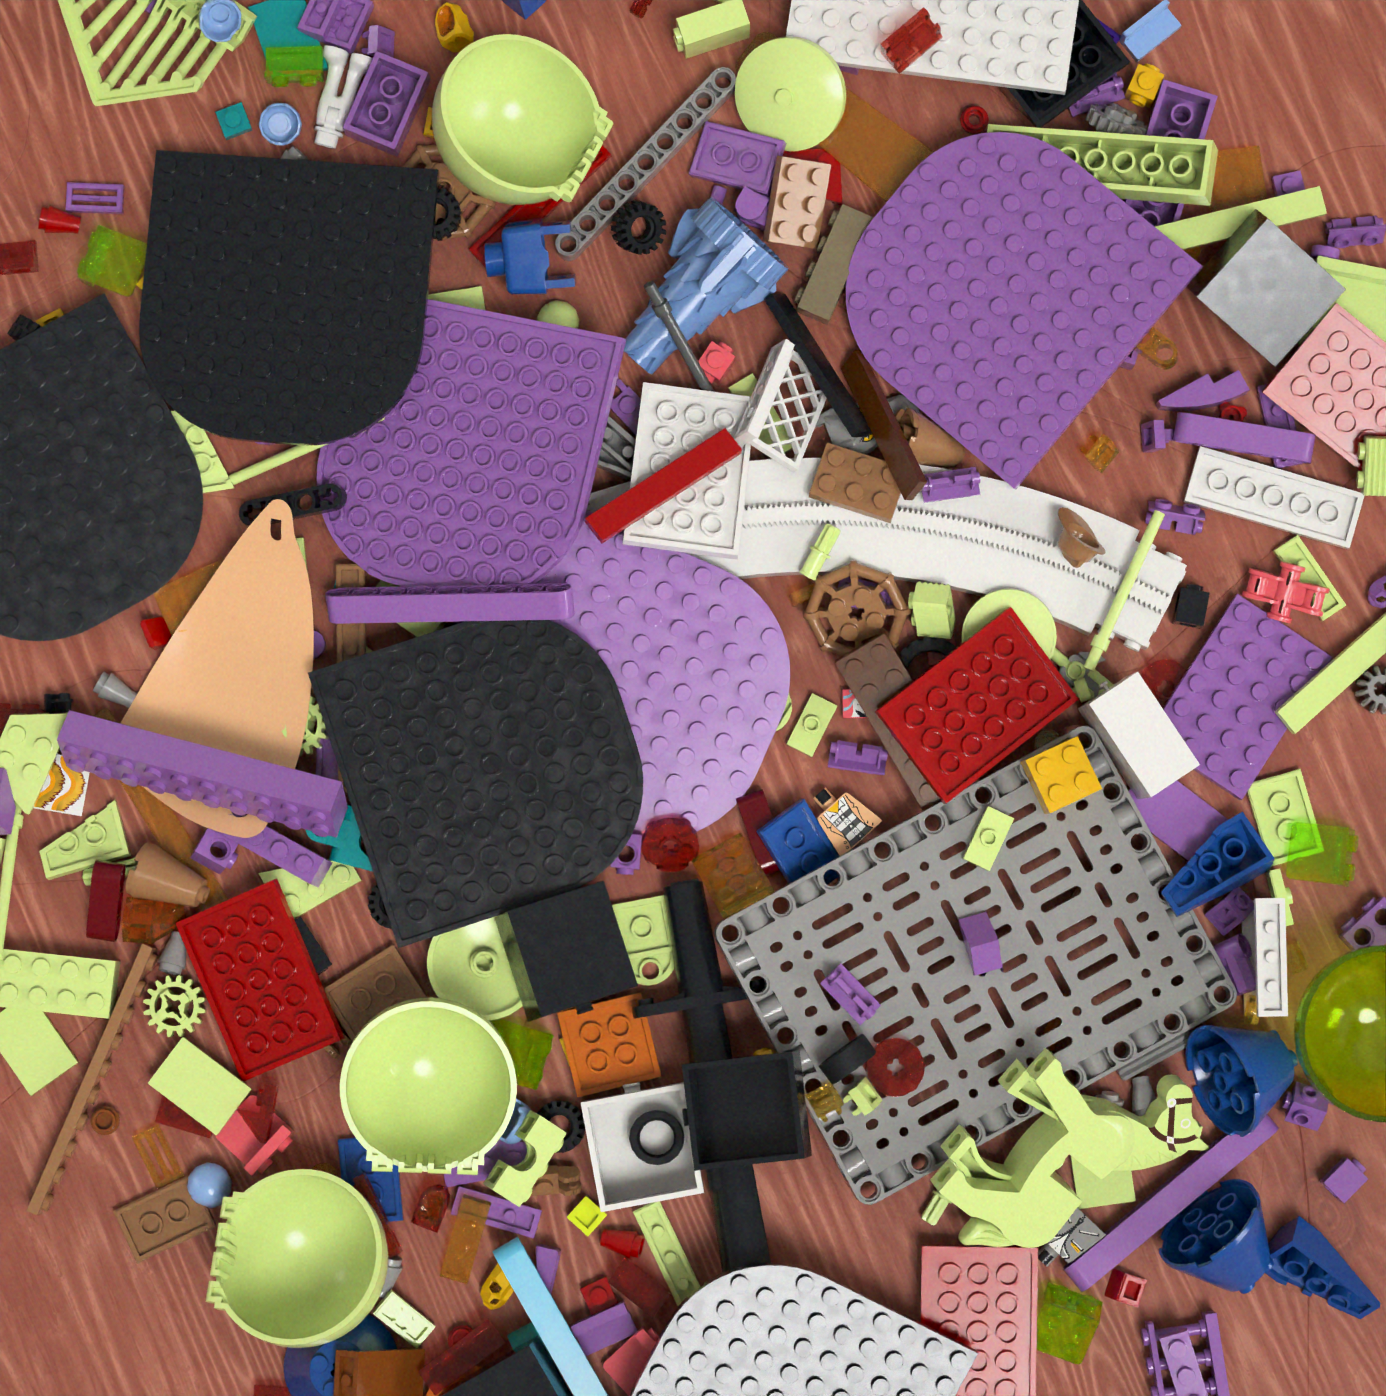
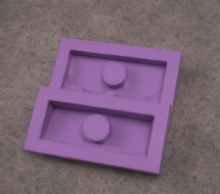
[297,0,374,54]

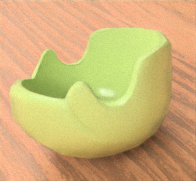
[537,300,580,329]

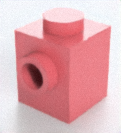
[698,341,735,385]

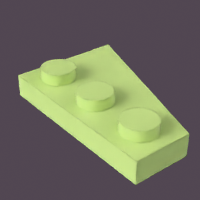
[171,411,235,493]
[39,800,131,880]
[258,859,362,919]

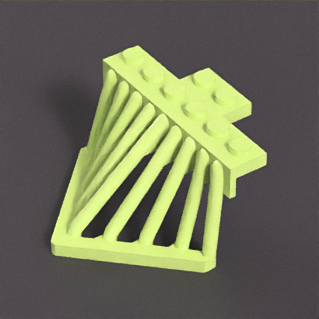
[58,0,257,106]

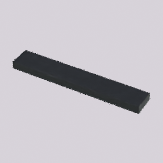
[765,293,872,437]

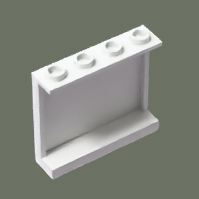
[1241,898,1288,1017]

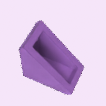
[958,912,1002,976]

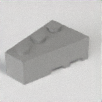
[597,416,636,481]

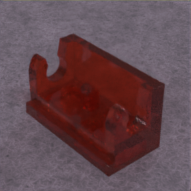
[880,7,943,74]
[0,240,39,275]

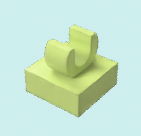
[843,1077,883,1116]

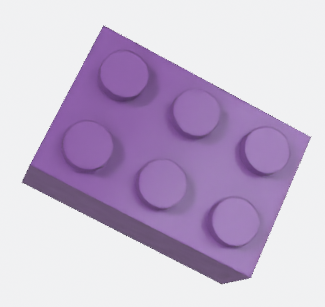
[343,51,431,157]

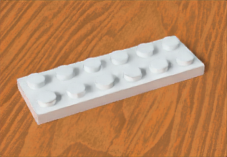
[1183,446,1365,549]

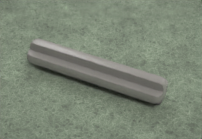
[1117,1030,1192,1081]

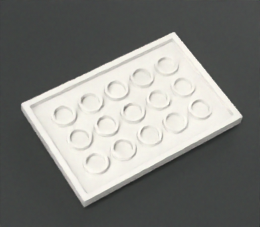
[623,382,751,559]

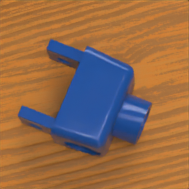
[485,218,576,294]

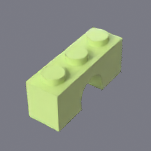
[483,1110,567,1207]

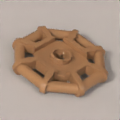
[403,144,496,240]
[803,560,911,656]

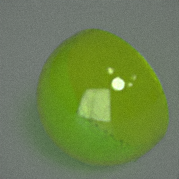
[1294,945,1386,1122]

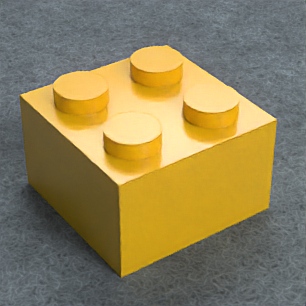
[1020,736,1102,814]

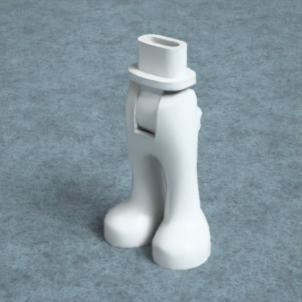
[314,45,373,149]

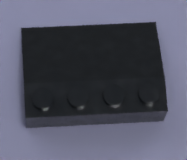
[998,0,1130,128]

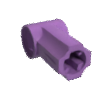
[1213,934,1256,996]

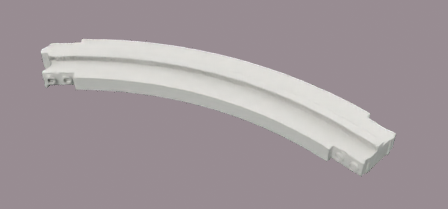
[587,458,1187,652]

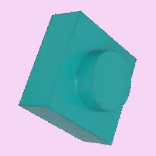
[215,102,253,140]

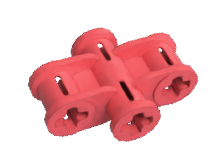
[1242,561,1330,623]

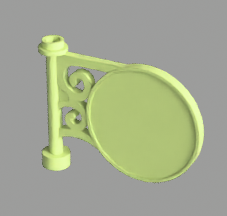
[962,588,1092,703]

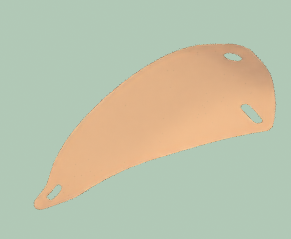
[120,499,314,838]

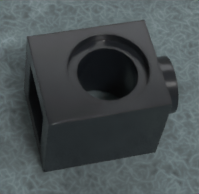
[1172,584,1210,629]

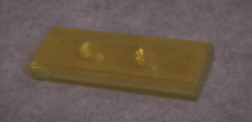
[440,1194,492,1284]

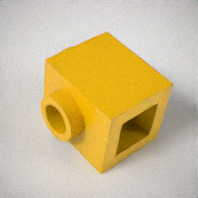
[1125,64,1164,108]

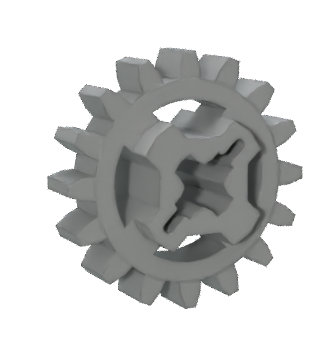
[1086,103,1148,135]

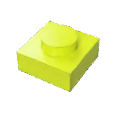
[567,1195,608,1236]

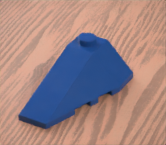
[1161,812,1275,917]
[1266,1216,1381,1319]

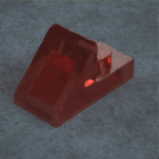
[237,1084,279,1144]

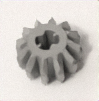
[1355,666,1386,715]

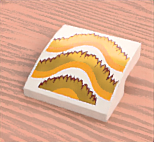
[34,754,90,816]

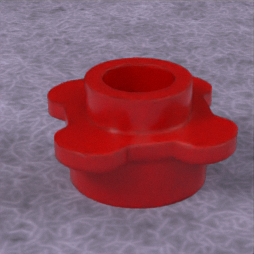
[1219,402,1247,422]

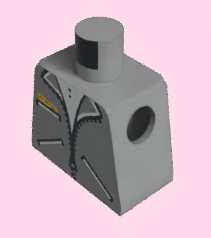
[1038,1208,1106,1267]

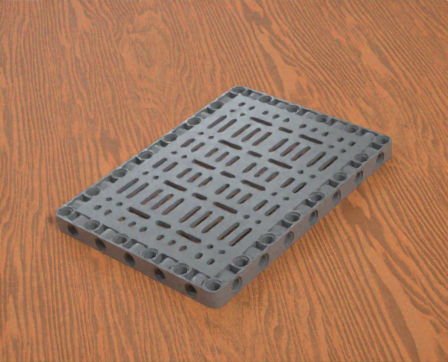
[714,726,1237,1205]

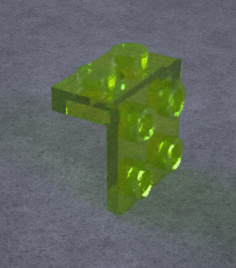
[77,225,147,297]
[1286,822,1358,887]
[489,1019,554,1090]
[1037,1282,1103,1364]

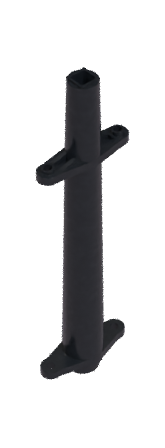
[632,878,771,1273]

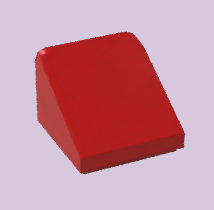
[140,617,172,650]
[1105,1269,1147,1308]

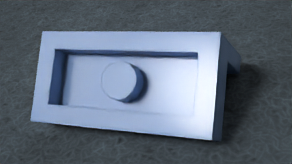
[1119,0,1182,62]

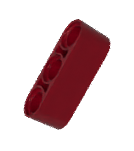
[736,789,780,877]
[86,860,126,942]

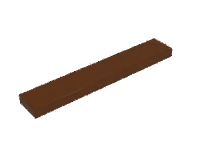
[841,350,927,500]

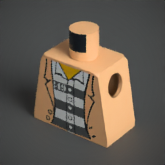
[813,787,882,856]

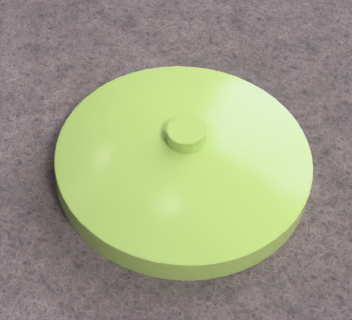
[735,36,846,151]
[427,915,523,1021]

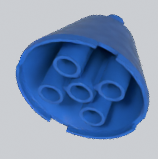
[1186,1025,1298,1137]
[1159,1179,1274,1294]
[284,1314,397,1396]

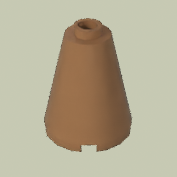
[895,408,965,468]
[125,842,210,907]

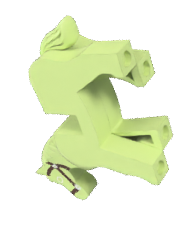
[930,1048,1209,1248]

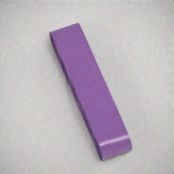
[1173,412,1316,464]

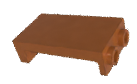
[333,1347,425,1396]

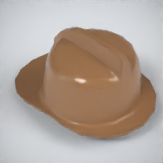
[1058,507,1106,568]

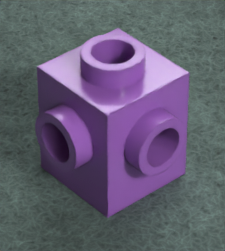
[1282,1082,1330,1131]

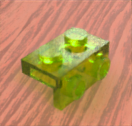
[264,46,324,87]

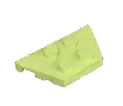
[0,712,68,815]

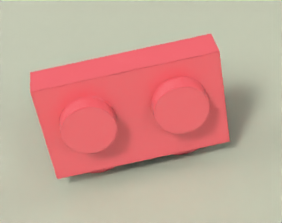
[216,1095,295,1176]
[603,1325,659,1396]

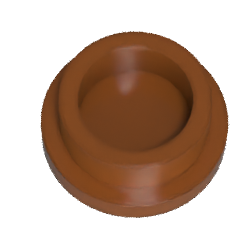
[91,1106,120,1135]

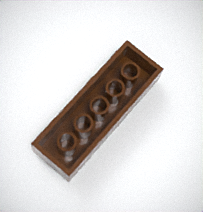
[835,631,941,811]

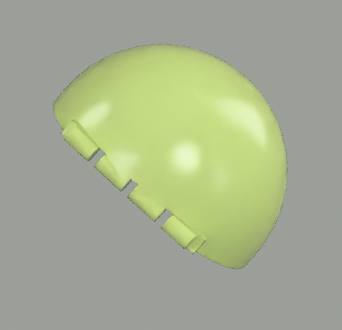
[432,34,614,205]
[340,997,517,1175]
[205,1169,388,1348]

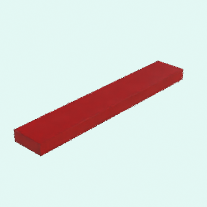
[469,145,612,268]
[585,428,742,544]

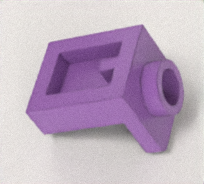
[1271,170,1305,197]
[1204,887,1254,936]

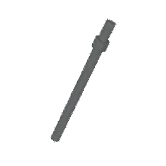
[644,281,715,392]

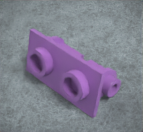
[1069,74,1125,117]
[1325,215,1386,248]
[921,467,980,503]
[1145,499,1206,535]
[828,740,888,775]
[820,963,881,1025]

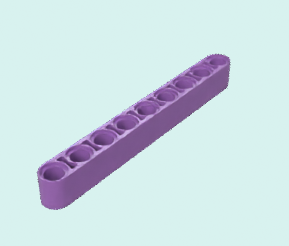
[325,583,575,624]
[1063,1114,1279,1292]

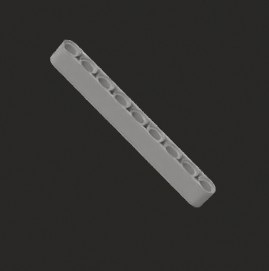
[555,67,736,261]

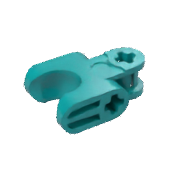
[305,805,373,872]

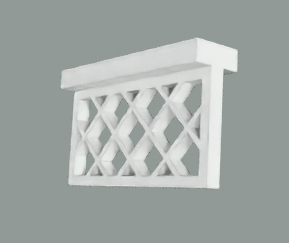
[734,339,827,472]

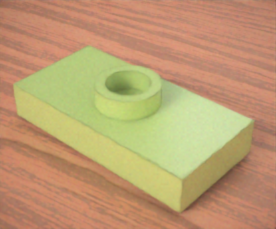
[786,693,837,757]
[962,806,1014,871]
[1265,868,1294,926]
[372,1289,436,1348]

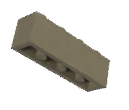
[794,204,874,325]

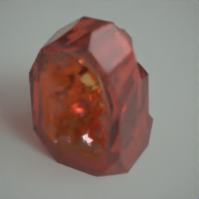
[411,1184,450,1233]

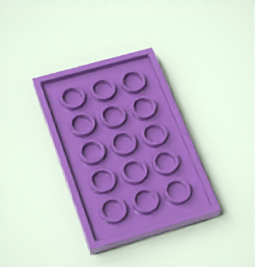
[1163,594,1332,800]

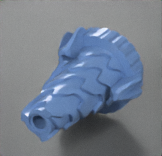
[624,197,789,375]

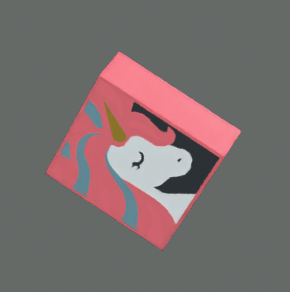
[842,689,868,719]

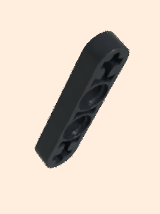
[239,484,347,526]

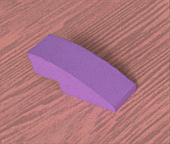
[1155,370,1250,411]

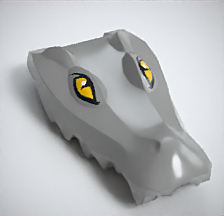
[815,394,920,455]

